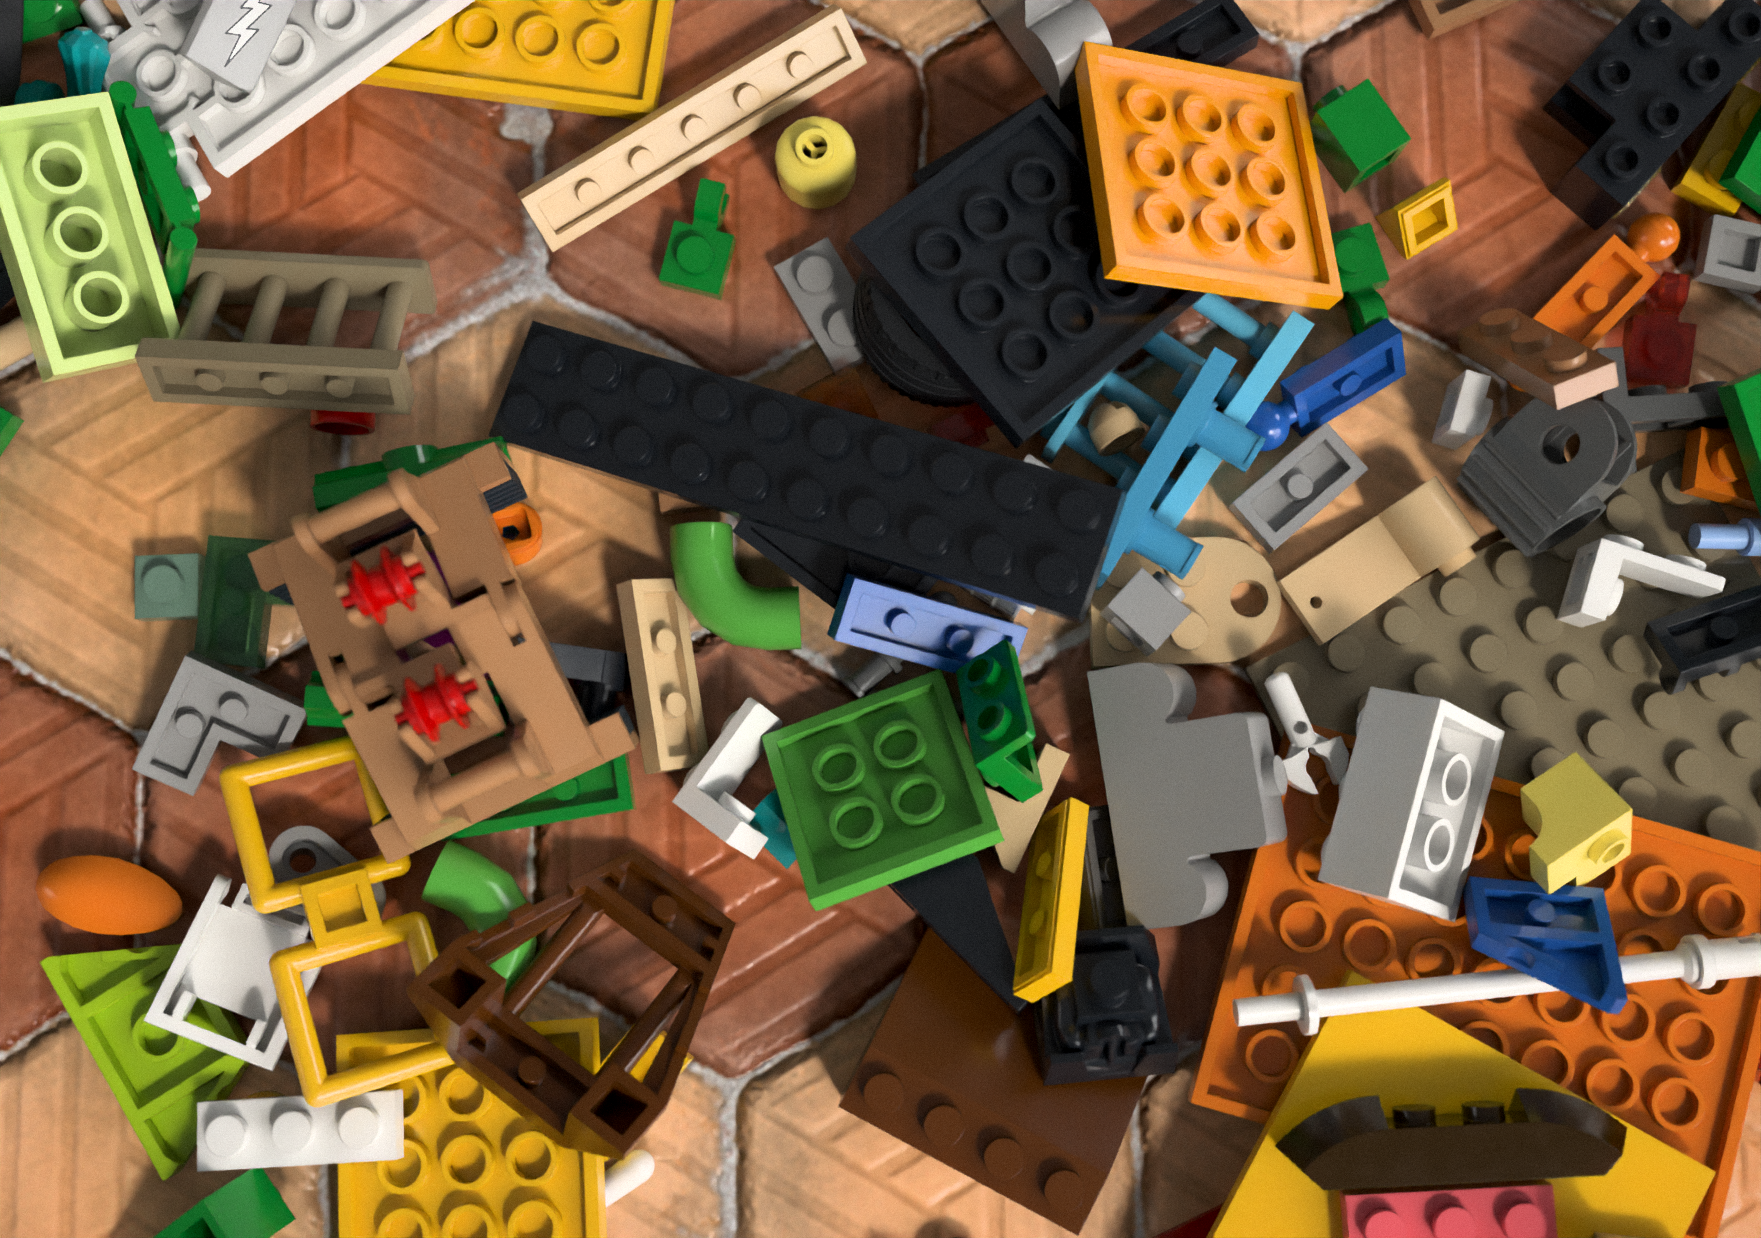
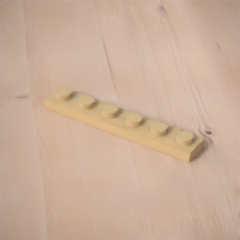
[517,4,867,252]

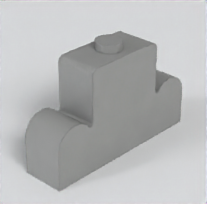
[980,0,1113,110]
[1087,662,1287,929]

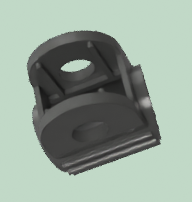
[1456,397,1637,558]

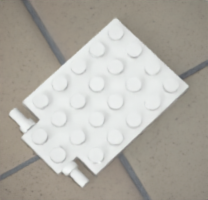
[80,0,475,201]

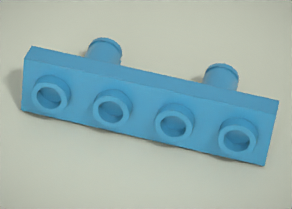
[1095,347,1266,591]

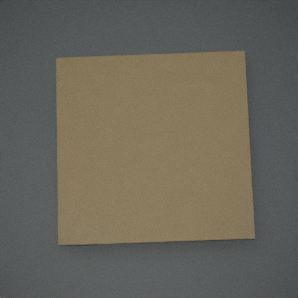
[1243,448,1761,852]

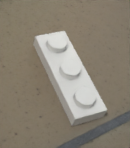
[197,1089,404,1172]

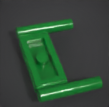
[109,81,200,310]

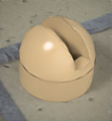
[1087,401,1145,456]

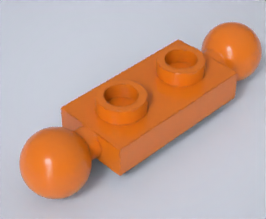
[1505,212,1680,392]

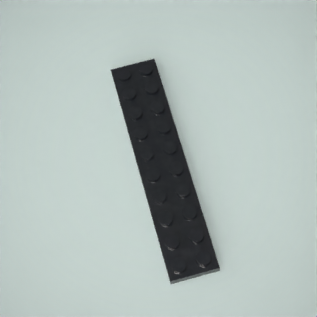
[488,321,1127,624]

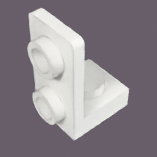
[1557,534,1726,628]
[672,697,783,859]

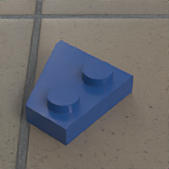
[1462,876,1628,1014]

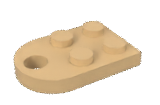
[1088,537,1281,669]

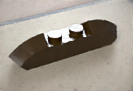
[1275,1088,1627,1190]

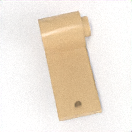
[1276,476,1480,646]

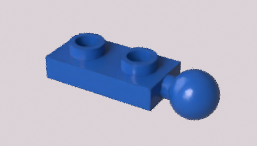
[1245,318,1406,451]

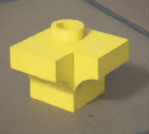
[1520,752,1632,895]

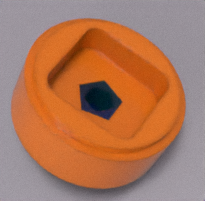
[492,502,543,566]

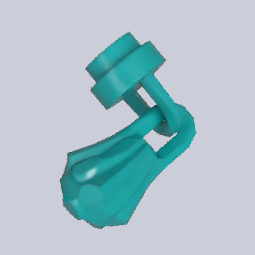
[14,27,111,105]

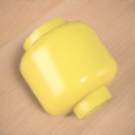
[775,116,857,209]

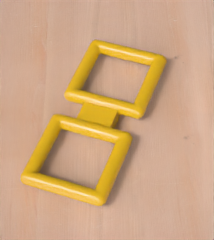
[219,735,455,1107]

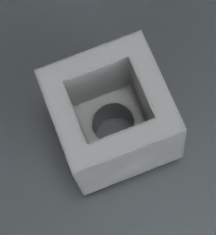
[1100,568,1191,657]

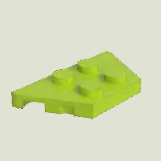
[40,943,250,1181]

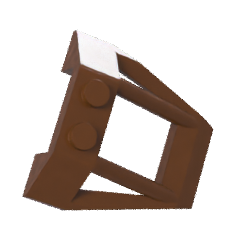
[407,849,736,1161]

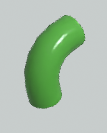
[669,522,801,651]
[421,840,537,994]

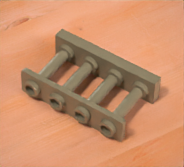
[135,248,438,415]

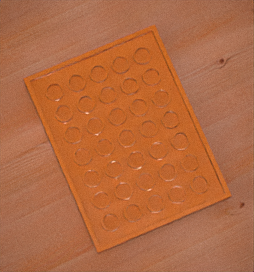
[1187,724,1761,1238]

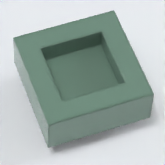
[135,553,207,622]

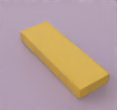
[1013,797,1089,1003]

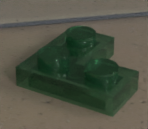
[194,535,295,669]

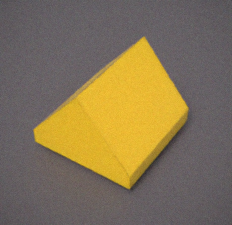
[1375,177,1458,260]

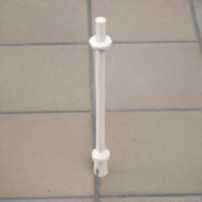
[1232,933,1761,1036]

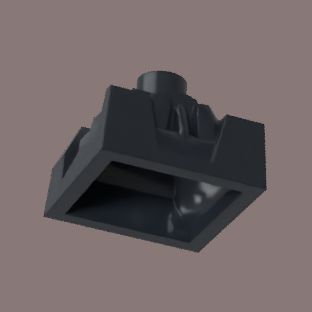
[1031,925,1179,1086]

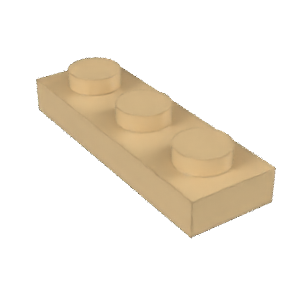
[616,578,709,775]

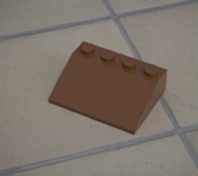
[839,927,1148,1236]

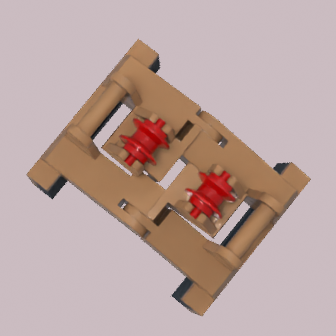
[248,441,640,864]

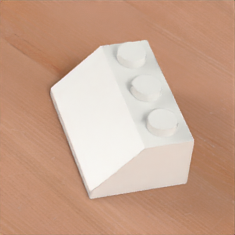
[1318,686,1505,922]

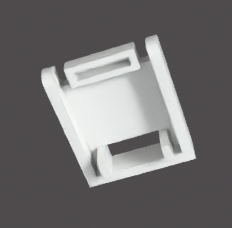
[144,874,322,1072]

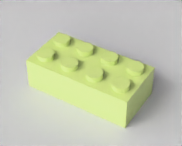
[0,92,181,383]

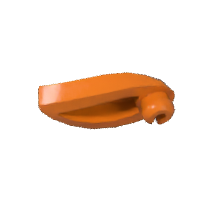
[35,855,186,935]

